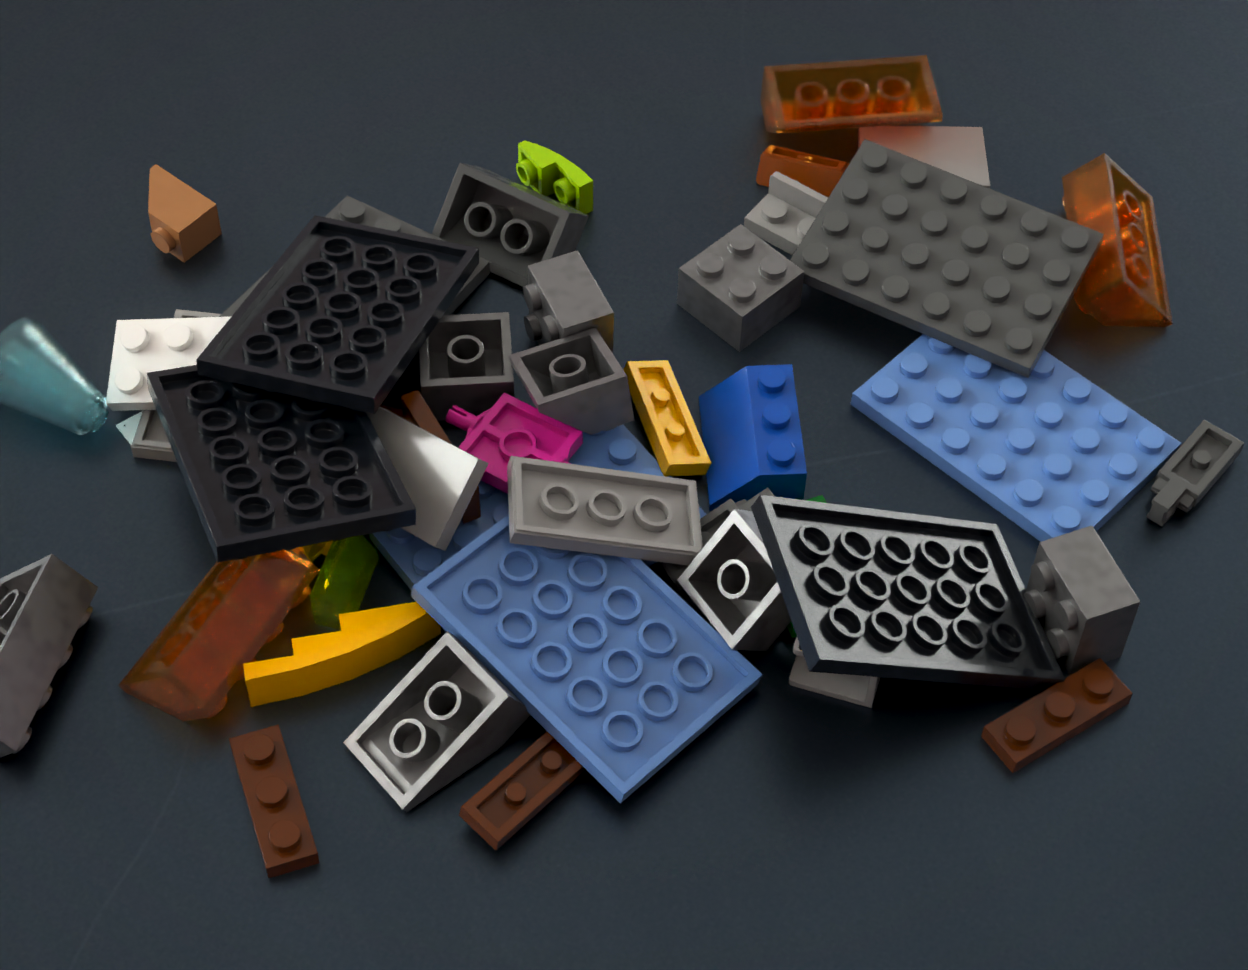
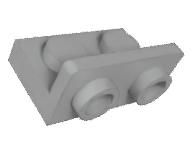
[744,171,828,255]

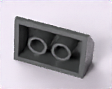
[432,163,589,287]

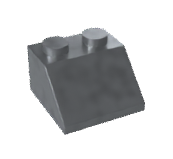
[509,327,634,435]

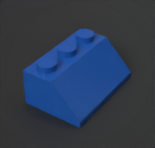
[698,364,807,511]

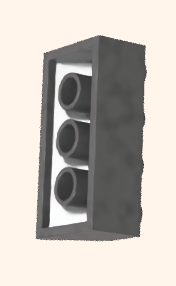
[0,554,98,757]

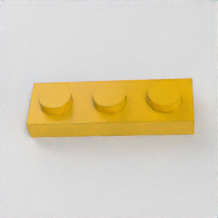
[624,360,711,477]

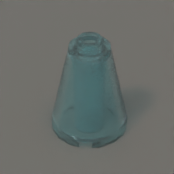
[0,317,109,435]

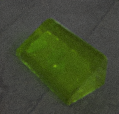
[310,535,379,630]

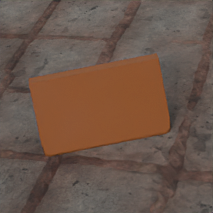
[756,145,849,197]

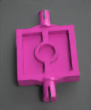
[446,392,583,494]

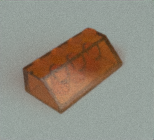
[760,55,943,134]
[1062,153,1173,327]
[118,547,320,721]

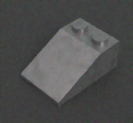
[343,631,530,812]

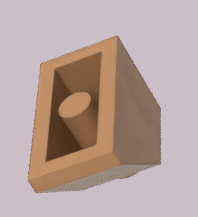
[148,164,222,263]

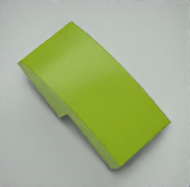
[516,140,593,214]

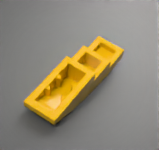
[243,602,441,707]

